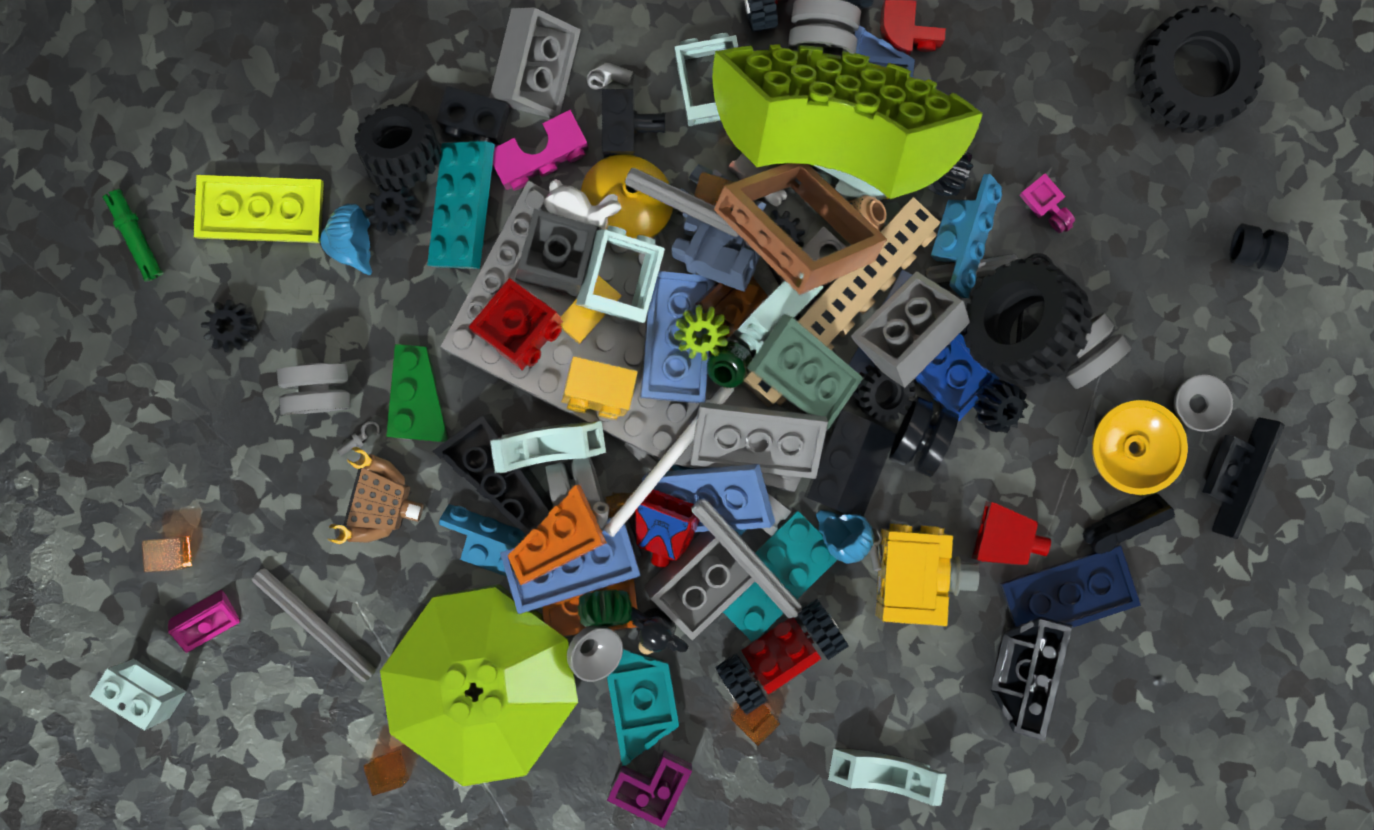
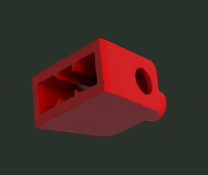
[972,501,1051,565]

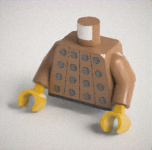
[328,447,424,544]

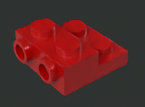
[468,278,563,371]

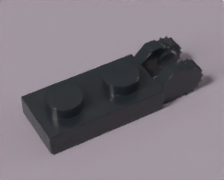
[1083,493,1175,555]

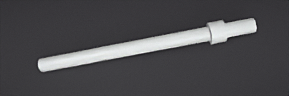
[603,387,734,537]

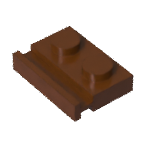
[695,276,769,338]

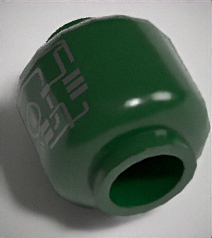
[707,341,752,388]

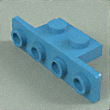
[931,174,1002,298]
[439,504,527,577]

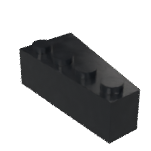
[432,414,554,535]

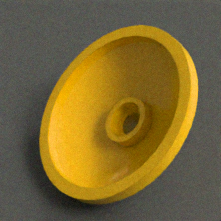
[580,155,673,239]
[1092,400,1188,495]

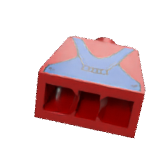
[636,489,700,568]

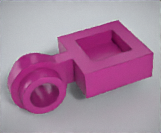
[1019,173,1075,233]

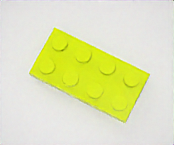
[194,175,324,243]

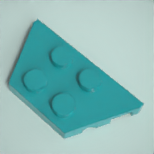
[607,649,679,766]

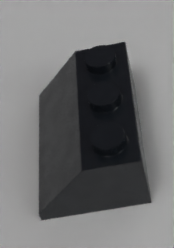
[804,410,897,517]

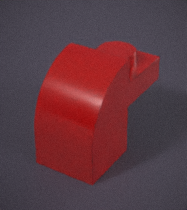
[880,0,946,56]

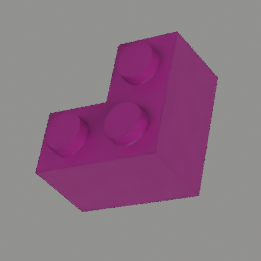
[607,750,692,829]

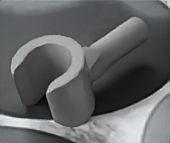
[869,529,882,571]

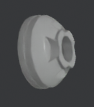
[1174,375,1233,432]
[567,625,623,682]

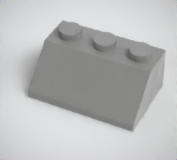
[489,7,581,118]
[851,271,970,388]
[644,531,755,641]

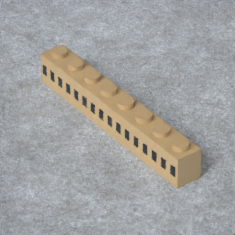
[742,197,941,407]

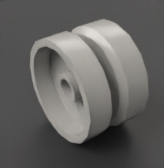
[787,0,861,56]
[1065,312,1132,389]
[277,363,351,415]
[546,457,605,511]

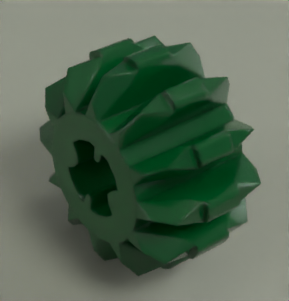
[578,589,632,627]

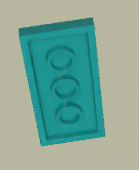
[427,141,495,269]
[723,510,837,642]

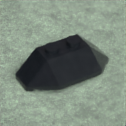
[991,617,1073,741]

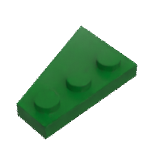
[386,344,449,442]

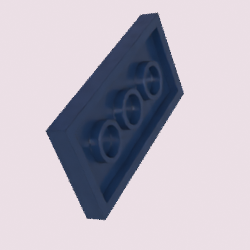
[1000,545,1141,628]

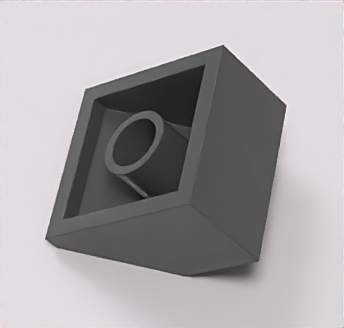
[515,209,597,297]

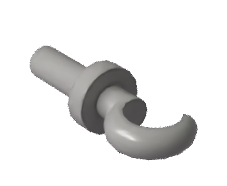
[337,421,380,456]

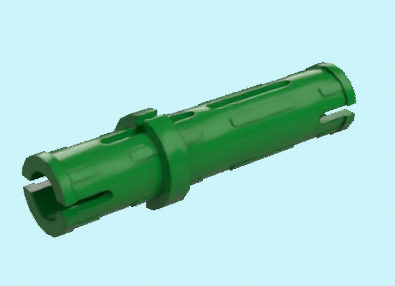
[102,189,163,282]

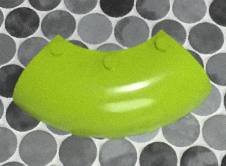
[712,44,983,199]

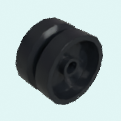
[889,396,959,477]

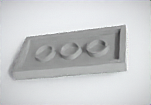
[690,402,828,479]

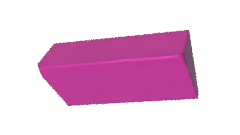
[168,590,240,653]

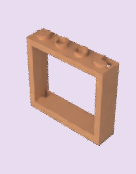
[714,163,887,295]

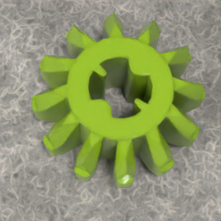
[674,305,729,361]

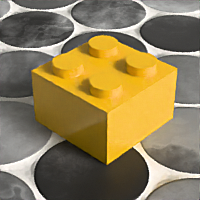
[561,356,638,420]

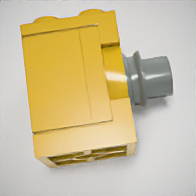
[875,523,979,626]

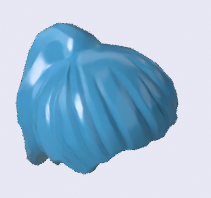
[320,203,373,275]
[816,510,875,564]

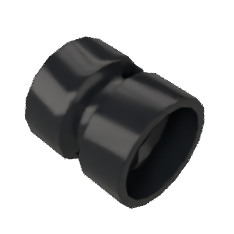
[1229,223,1289,272]

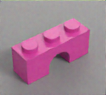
[493,110,589,191]

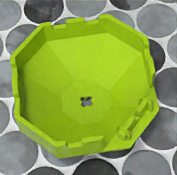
[380,584,578,786]

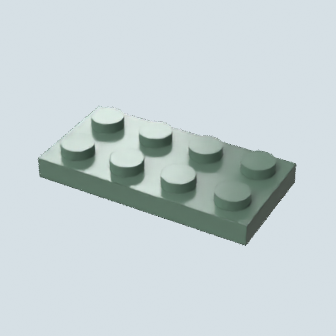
[747,313,863,430]

